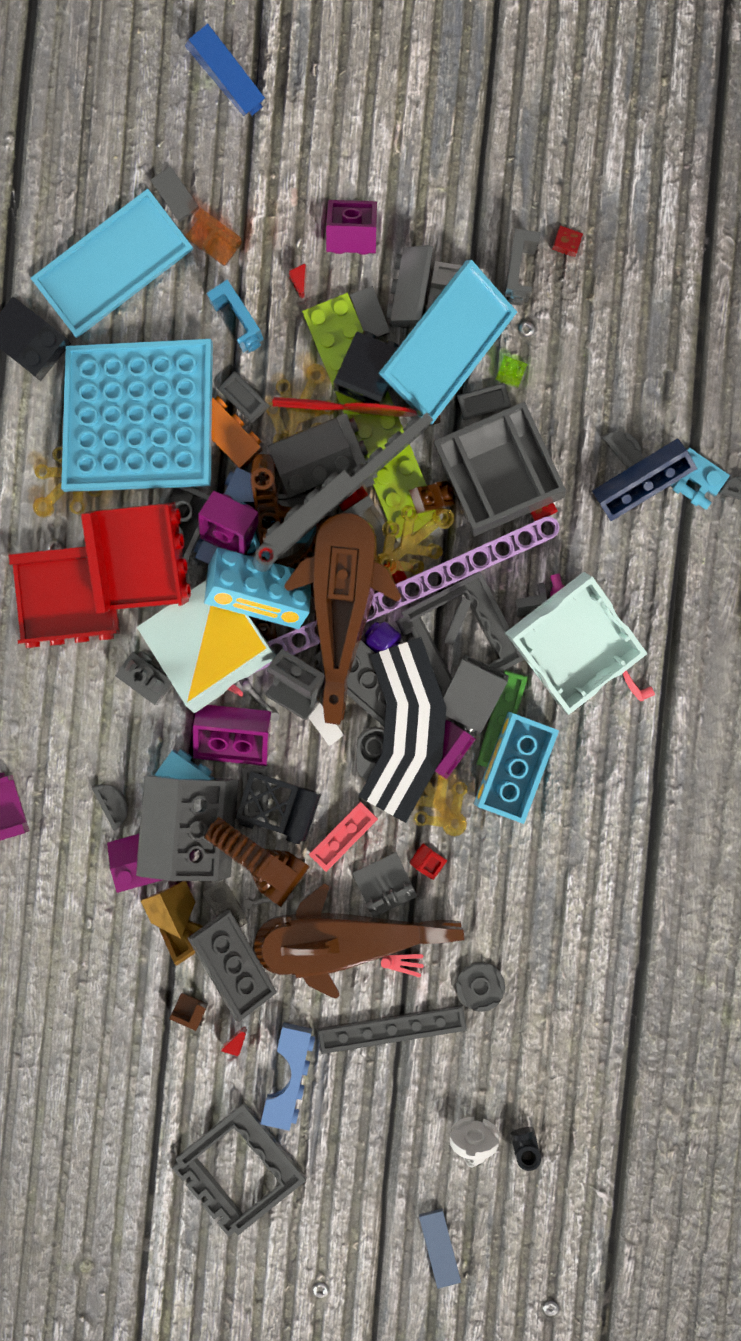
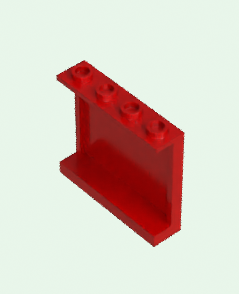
[81,502,191,614]
[8,546,120,648]

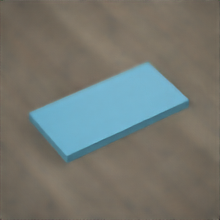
[31,189,194,338]
[379,260,517,424]

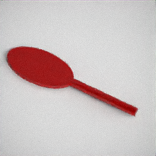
[272,397,417,417]

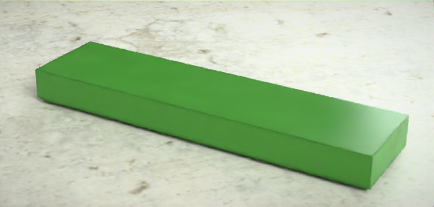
[476,670,528,767]

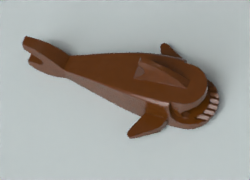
[284,513,402,725]
[254,883,465,999]

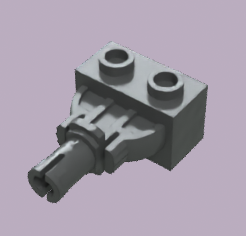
[115,651,172,705]

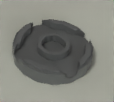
[456,961,505,1012]

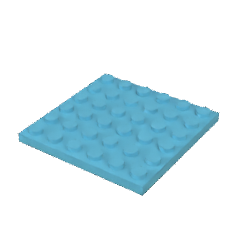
[61,339,213,492]

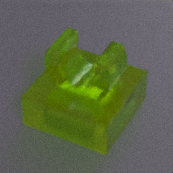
[495,355,527,388]

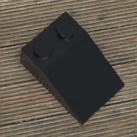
[0,297,71,381]

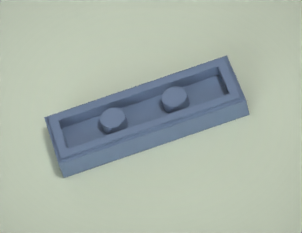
[419,1208,461,1289]

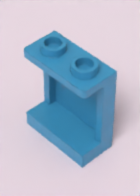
[206,279,264,353]

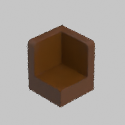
[169,993,208,1031]

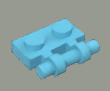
[670,447,730,510]

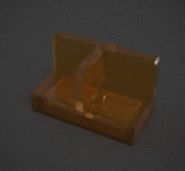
[186,208,242,266]

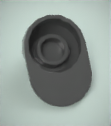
[356,727,384,781]

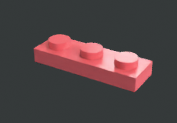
[309,801,378,872]

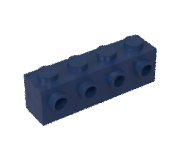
[592,438,697,522]

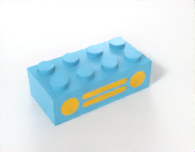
[204,547,311,629]
[473,712,559,824]

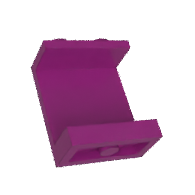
[435,720,476,779]
[0,772,30,841]

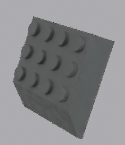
[433,402,566,537]

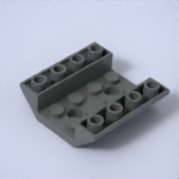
[136,775,239,881]

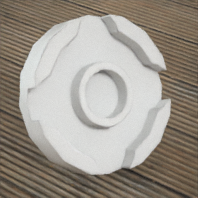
[450,1117,499,1168]

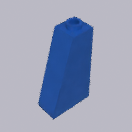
[185,23,265,116]

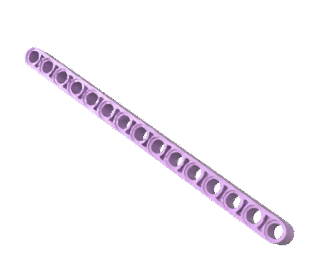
[253,517,559,674]

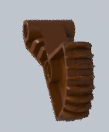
[251,454,327,569]
[204,817,310,907]

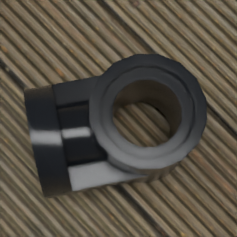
[510,1127,541,1171]

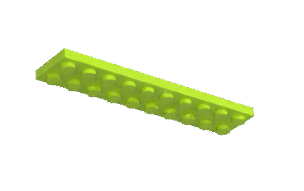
[302,293,441,539]

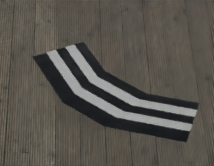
[358,637,446,823]

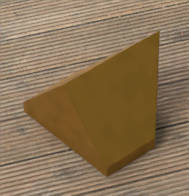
[141,881,196,939]
[159,920,203,966]

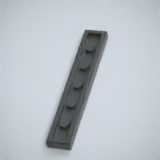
[317,1005,467,1054]

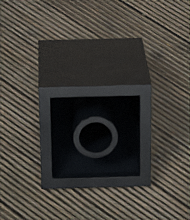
[333,331,400,404]

